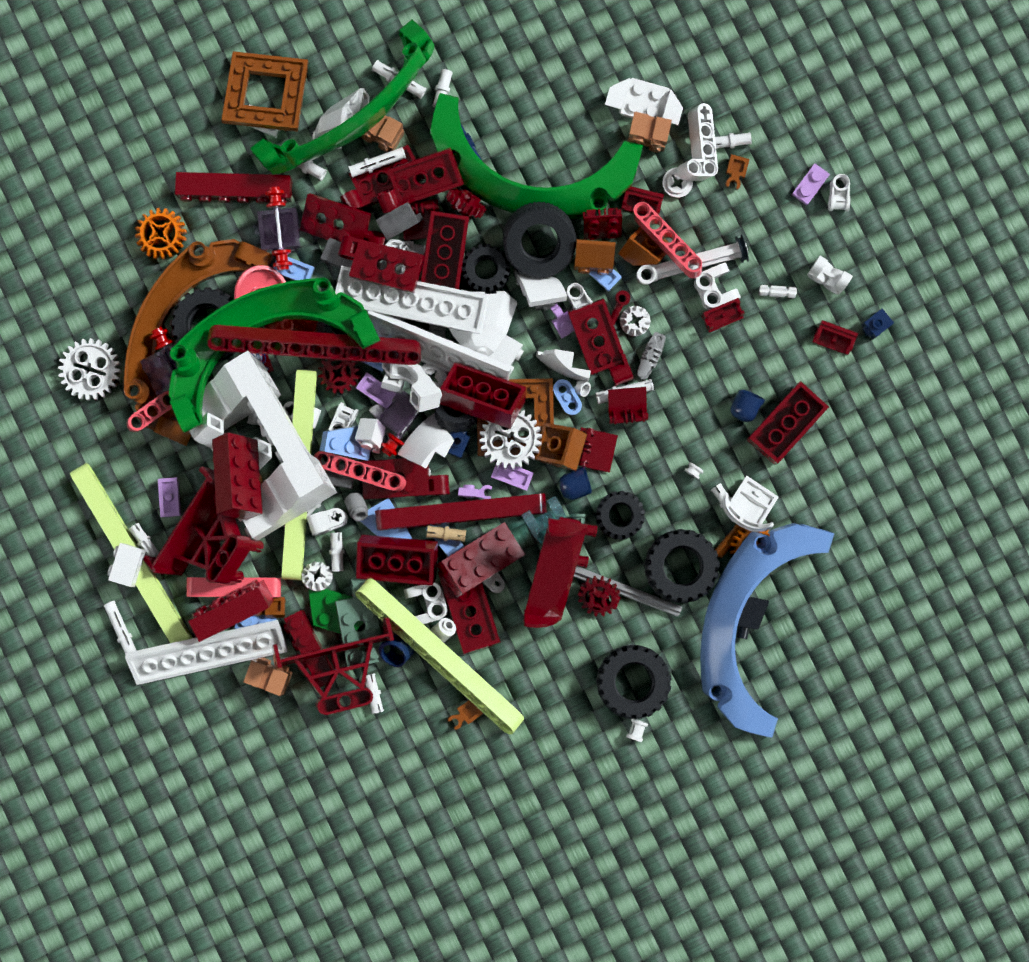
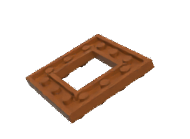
[222,51,308,132]
[477,378,554,457]

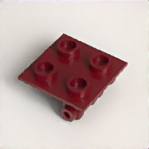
[403,199,439,241]
[583,208,622,240]
[608,387,648,425]
[578,427,618,473]

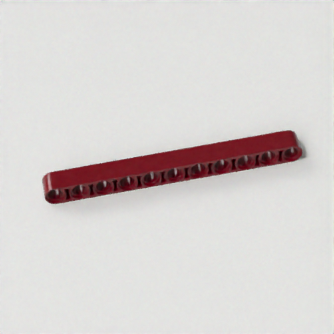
[208,325,421,365]

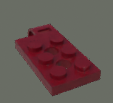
[340,145,425,210]
[376,147,464,213]
[300,193,385,245]
[338,236,425,293]
[568,298,634,386]
[361,458,450,500]
[438,571,501,655]

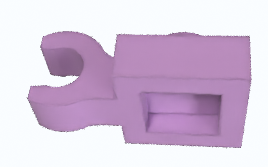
[550,303,574,338]
[458,485,492,499]

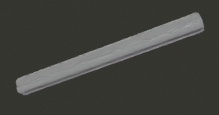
[573,566,682,617]

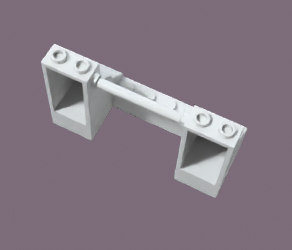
[190,351,337,540]

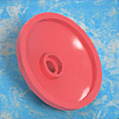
[234,265,286,299]

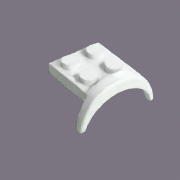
[722,476,778,532]

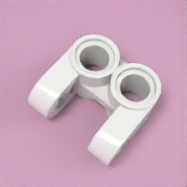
[807,256,853,295]
[694,263,741,310]
[306,508,348,536]
[403,582,448,624]

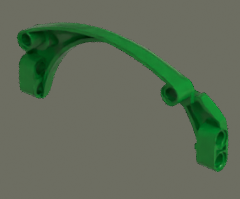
[250,19,435,174]
[430,93,643,219]
[169,278,381,433]

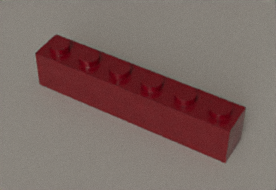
[175,172,292,204]

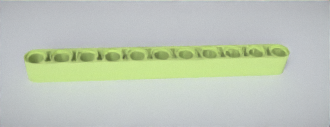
[282,370,317,581]
[70,463,193,643]
[355,578,524,735]

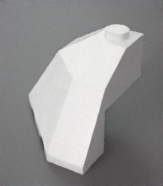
[313,88,370,149]
[449,291,517,356]

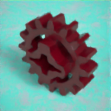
[446,188,486,218]
[318,359,360,394]
[578,576,620,616]

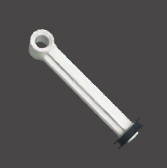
[636,235,749,285]

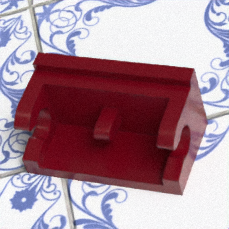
[621,186,664,215]
[702,298,745,333]
[812,320,858,355]

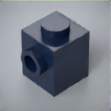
[861,308,894,339]
[448,431,470,459]

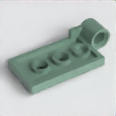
[335,577,383,666]

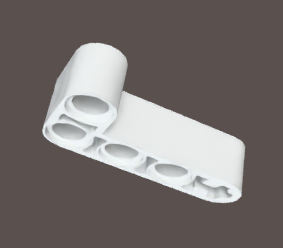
[677,103,718,181]

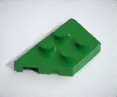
[308,588,364,634]

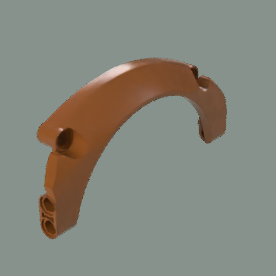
[124,239,274,446]

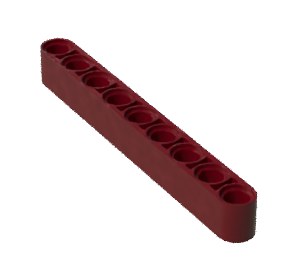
[375,494,547,531]

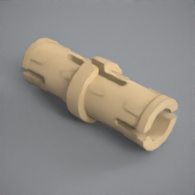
[426,525,466,542]

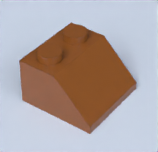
[574,239,616,275]
[534,422,587,471]

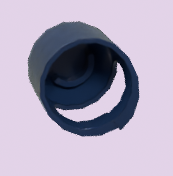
[730,390,765,422]
[559,467,592,500]
[379,634,415,667]

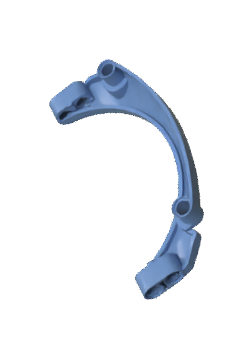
[700,523,834,737]

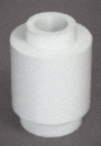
[431,618,456,643]

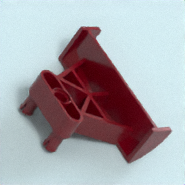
[143,466,264,584]
[524,517,597,628]
[272,617,394,715]

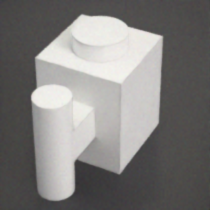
[355,418,386,454]

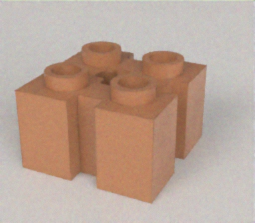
[628,112,672,153]
[361,115,405,152]
[244,657,293,696]

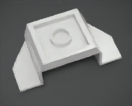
[605,78,683,125]

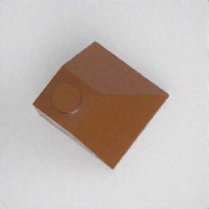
[618,227,669,266]

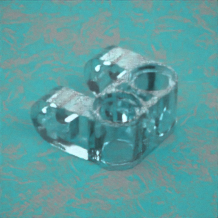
[521,496,567,543]

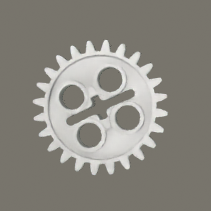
[58,338,122,401]
[479,410,542,470]

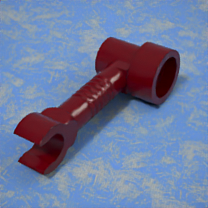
[611,290,631,325]

